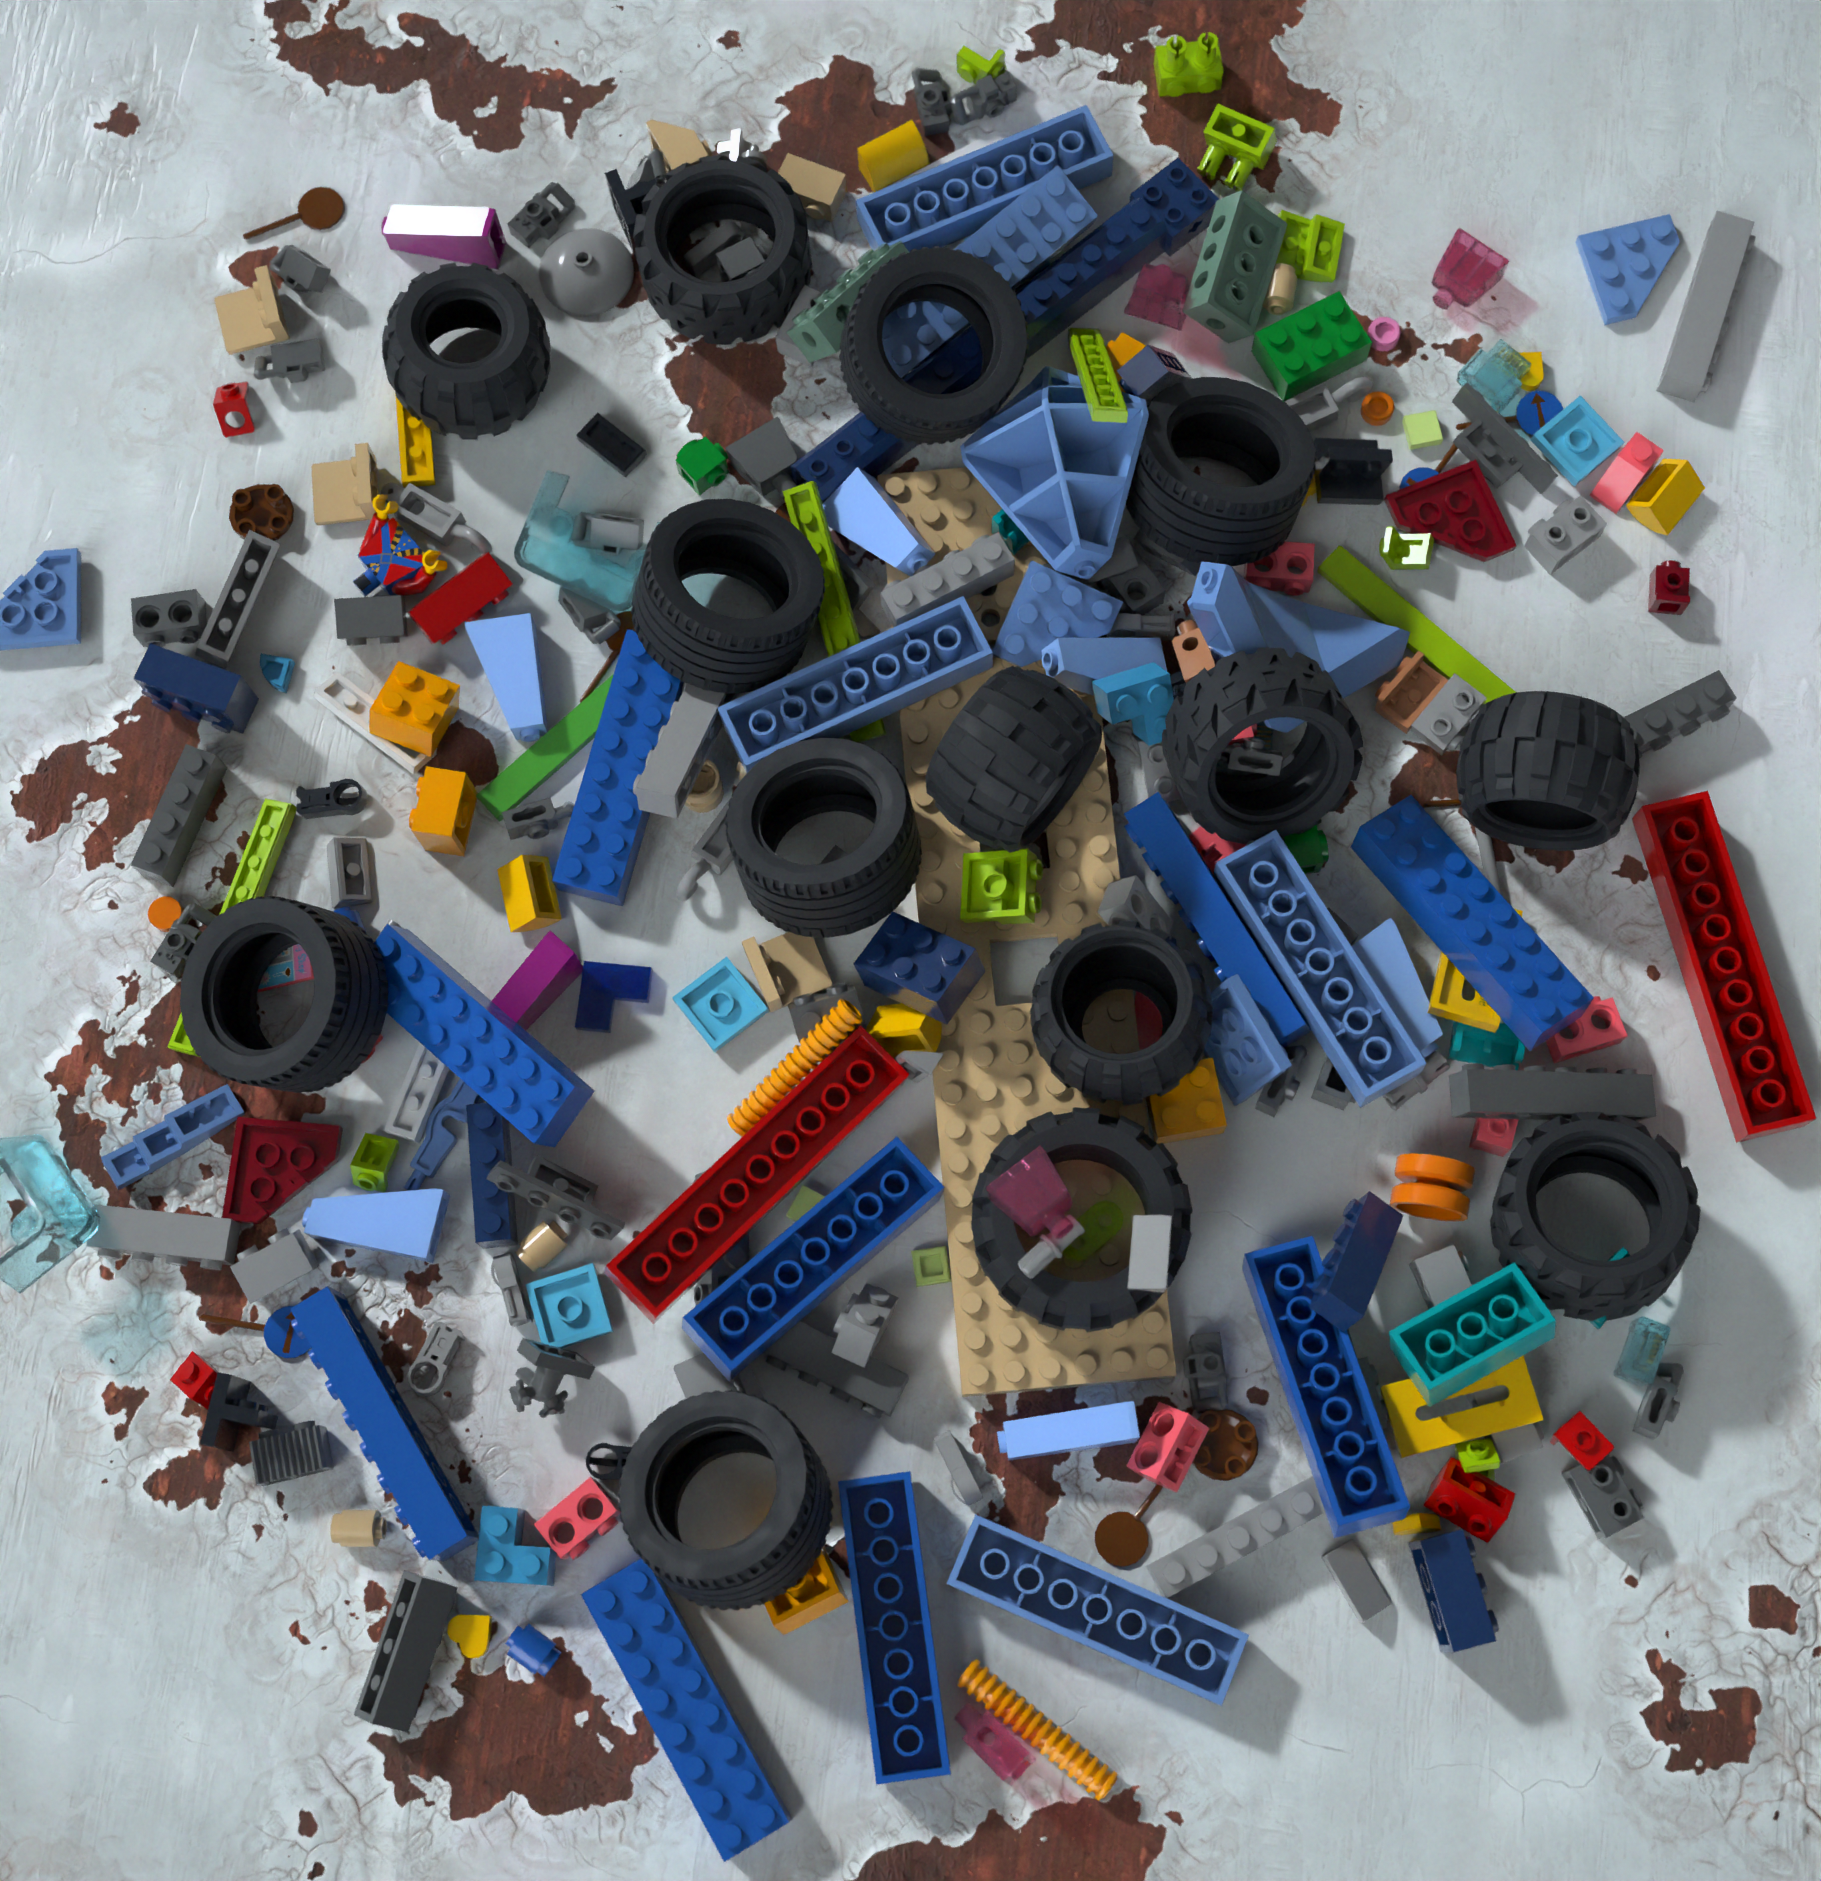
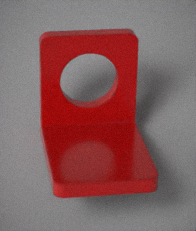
[213,382,255,437]
[1550,1410,1614,1471]

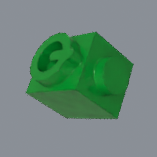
[675,436,729,496]
[1283,825,1329,874]

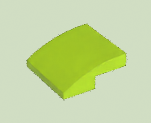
[1276,210,1345,282]

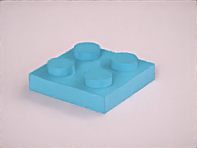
[1530,396,1625,487]
[672,956,769,1053]
[525,1263,614,1348]

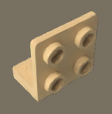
[214,265,290,355]
[311,443,379,526]
[741,932,833,1013]

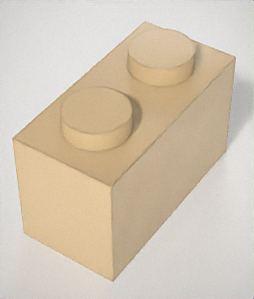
[778,153,847,222]

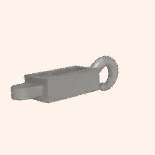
[1284,377,1373,432]
[381,483,492,554]
[677,798,733,901]

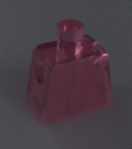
[1431,228,1509,310]
[1124,264,1189,331]
[985,1145,1074,1240]
[954,1703,1037,1786]

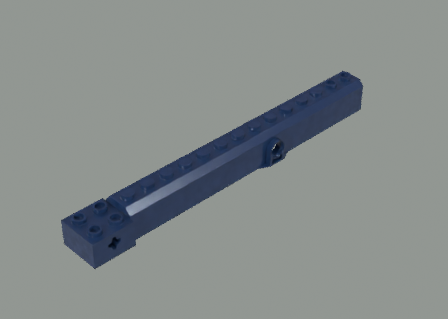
[791,157,1220,504]

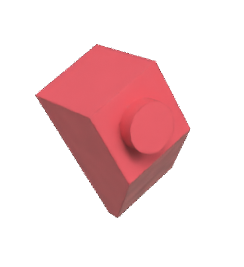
[1589,432,1664,514]

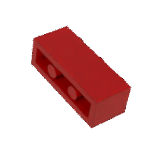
[407,552,512,645]

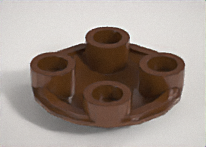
[229,484,294,541]
[1192,1409,1259,1481]

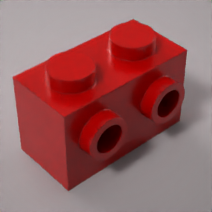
[1423,1456,1516,1543]

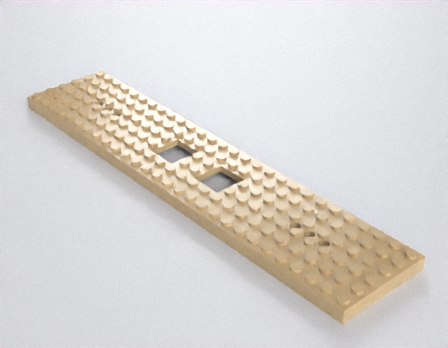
[878,467,1177,1397]

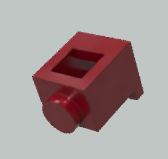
[1648,560,1690,615]

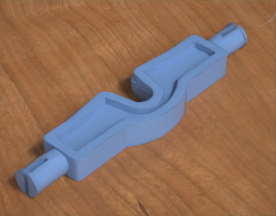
[403,1079,481,1191]

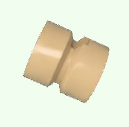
[685,759,724,813]

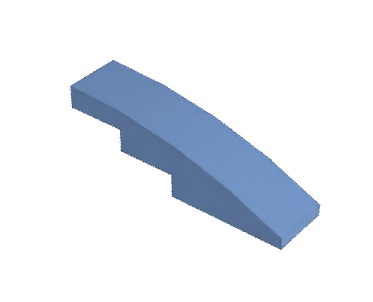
[101,1084,244,1190]

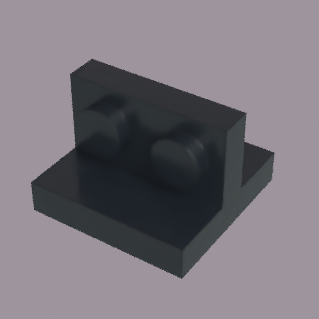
[605,169,657,259]
[1314,438,1393,505]
[200,1372,278,1452]

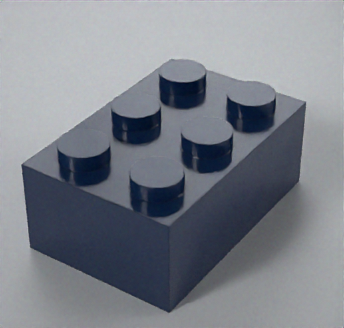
[133,643,259,734]
[853,911,985,1025]
[1408,1529,1499,1653]

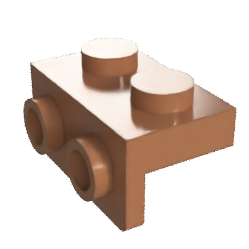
[1375,651,1448,734]

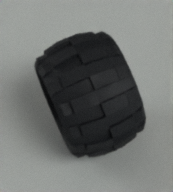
[382,262,551,440]
[926,666,1102,853]
[1456,691,1640,851]
[1030,920,1213,1106]

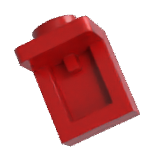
[170,1351,218,1409]

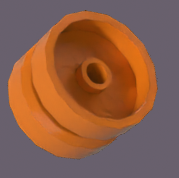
[1389,1153,1475,1222]

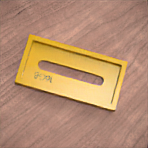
[1427,909,1523,1033]
[1379,1356,1544,1458]

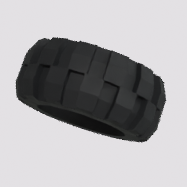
[971,1107,1193,1332]

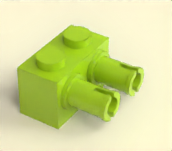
[1154,32,1223,97]
[1196,104,1277,192]

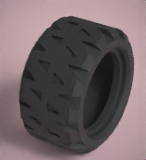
[633,155,812,345]
[1162,647,1363,844]
[1490,1112,1700,1321]

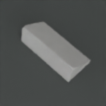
[327,837,372,908]
[894,1051,943,1083]
[1128,1215,1172,1293]
[1322,1539,1391,1622]

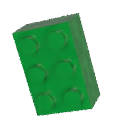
[1251,291,1372,401]

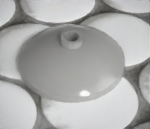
[539,228,634,316]

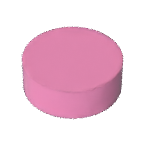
[1367,317,1401,351]

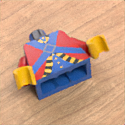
[353,494,448,597]

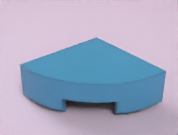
[260,653,295,693]

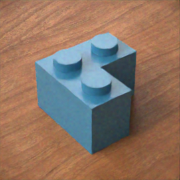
[1092,662,1174,746]
[474,1506,557,1586]

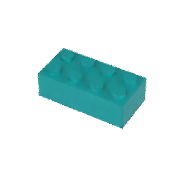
[1389,1262,1556,1407]

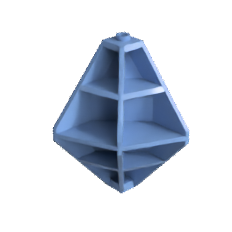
[960,366,1149,580]
[1187,561,1410,733]

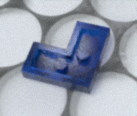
[575,961,653,1033]

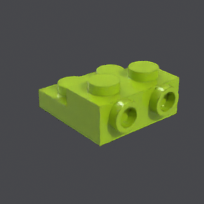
[960,849,1043,925]

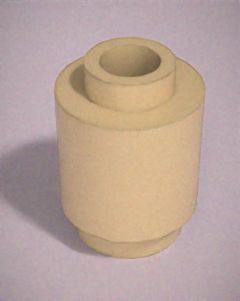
[1263,263,1297,315]
[515,1220,568,1272]
[330,1510,387,1547]

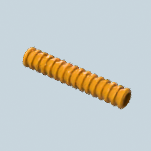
[727,999,863,1137]
[957,1659,1118,1801]

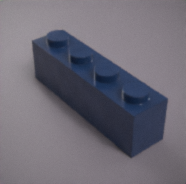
[1117,345,1192,401]
[466,1102,518,1249]
[1309,1191,1404,1332]

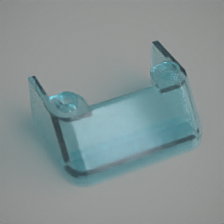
[514,470,661,611]
[0,1134,101,1294]

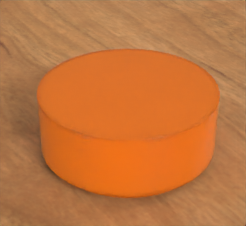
[1360,391,1394,426]
[148,896,184,932]

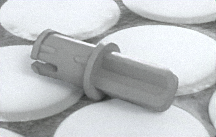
[1018,1214,1085,1278]

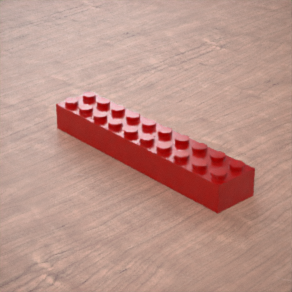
[1632,791,1816,1143]
[604,1025,910,1324]

